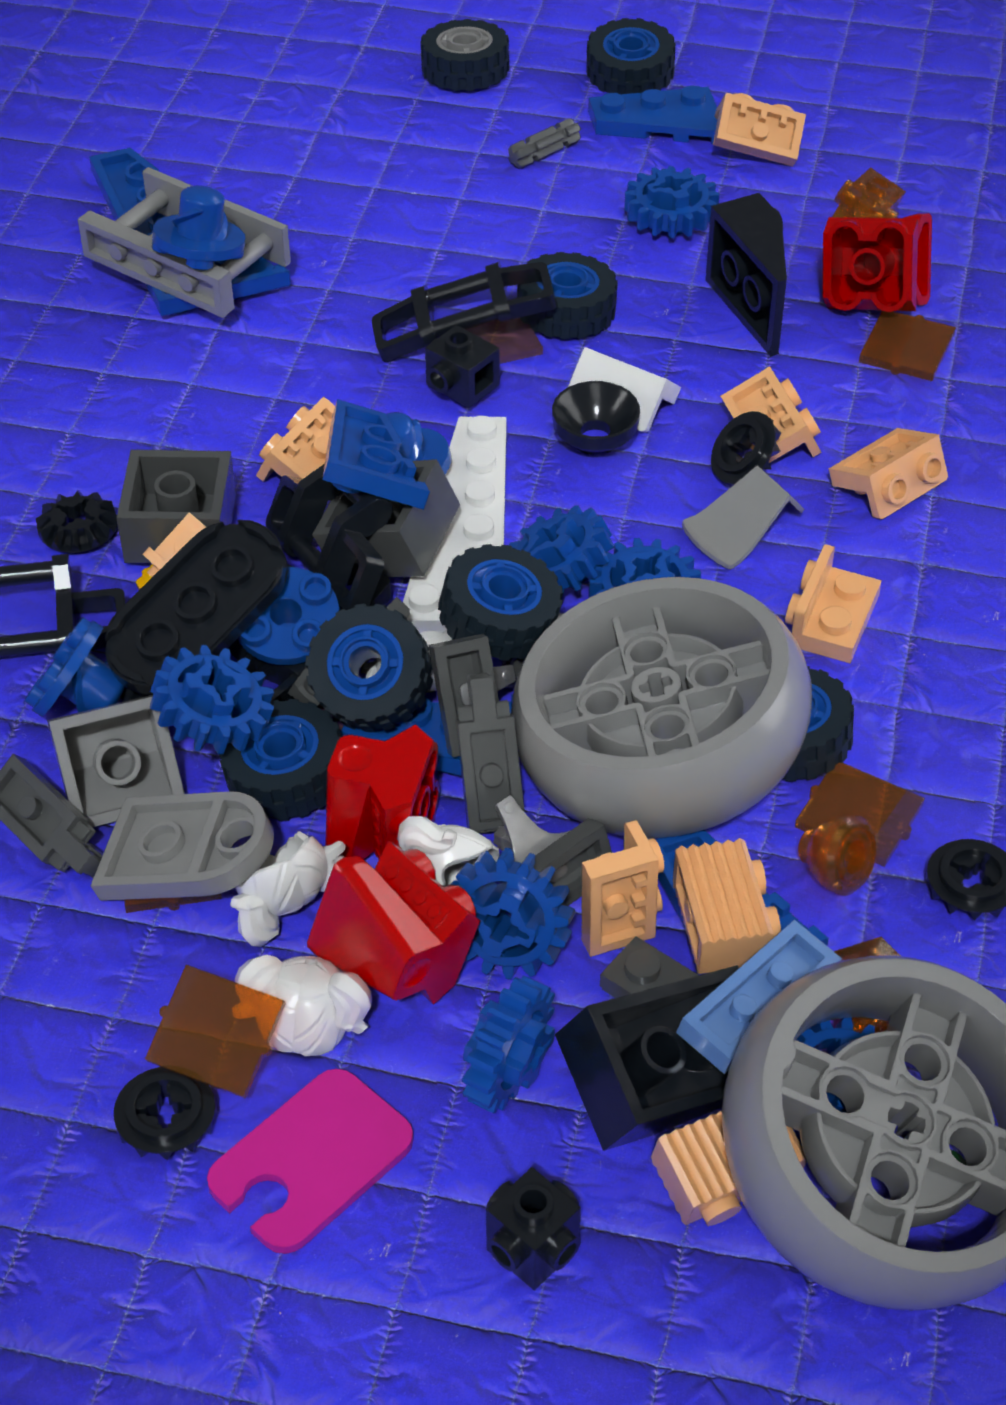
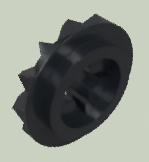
[711,411,781,485]
[36,490,118,553]
[925,839,1006,921]
[114,1066,216,1160]

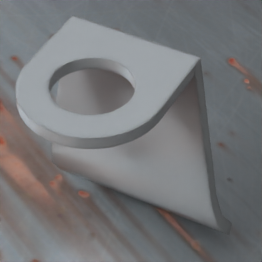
[682,465,805,570]

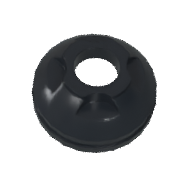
[552,381,640,455]

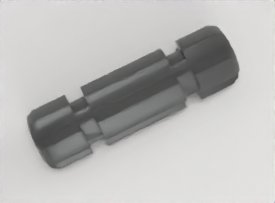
[508,118,581,169]

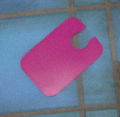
[207,1069,413,1254]

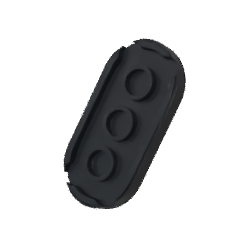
[105,520,288,695]

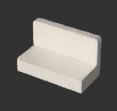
[568,347,681,433]

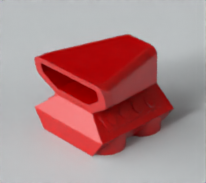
[823,213,932,312]
[325,724,439,860]
[307,841,480,1005]

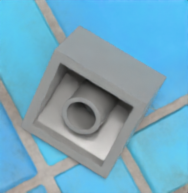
[47,695,184,827]

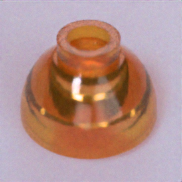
[798,815,876,896]

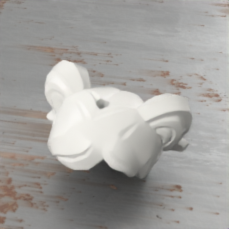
[397,816,499,887]
[230,831,346,947]
[233,955,372,1056]

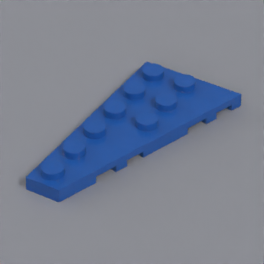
[89,148,291,316]

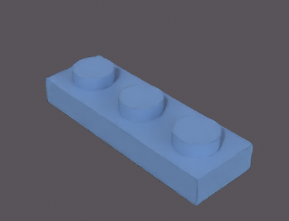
[676,920,842,1074]

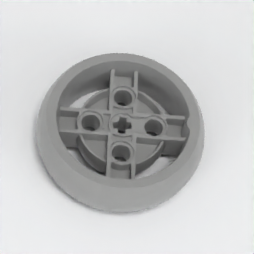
[511,577,812,838]
[722,956,1006,1311]

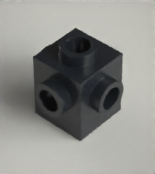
[425,325,500,408]
[486,1167,581,1291]

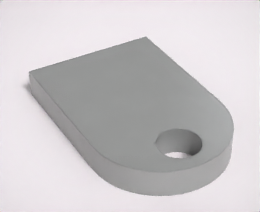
[91,791,274,901]

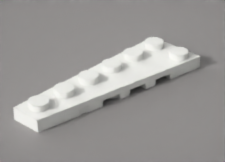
[403,416,507,633]

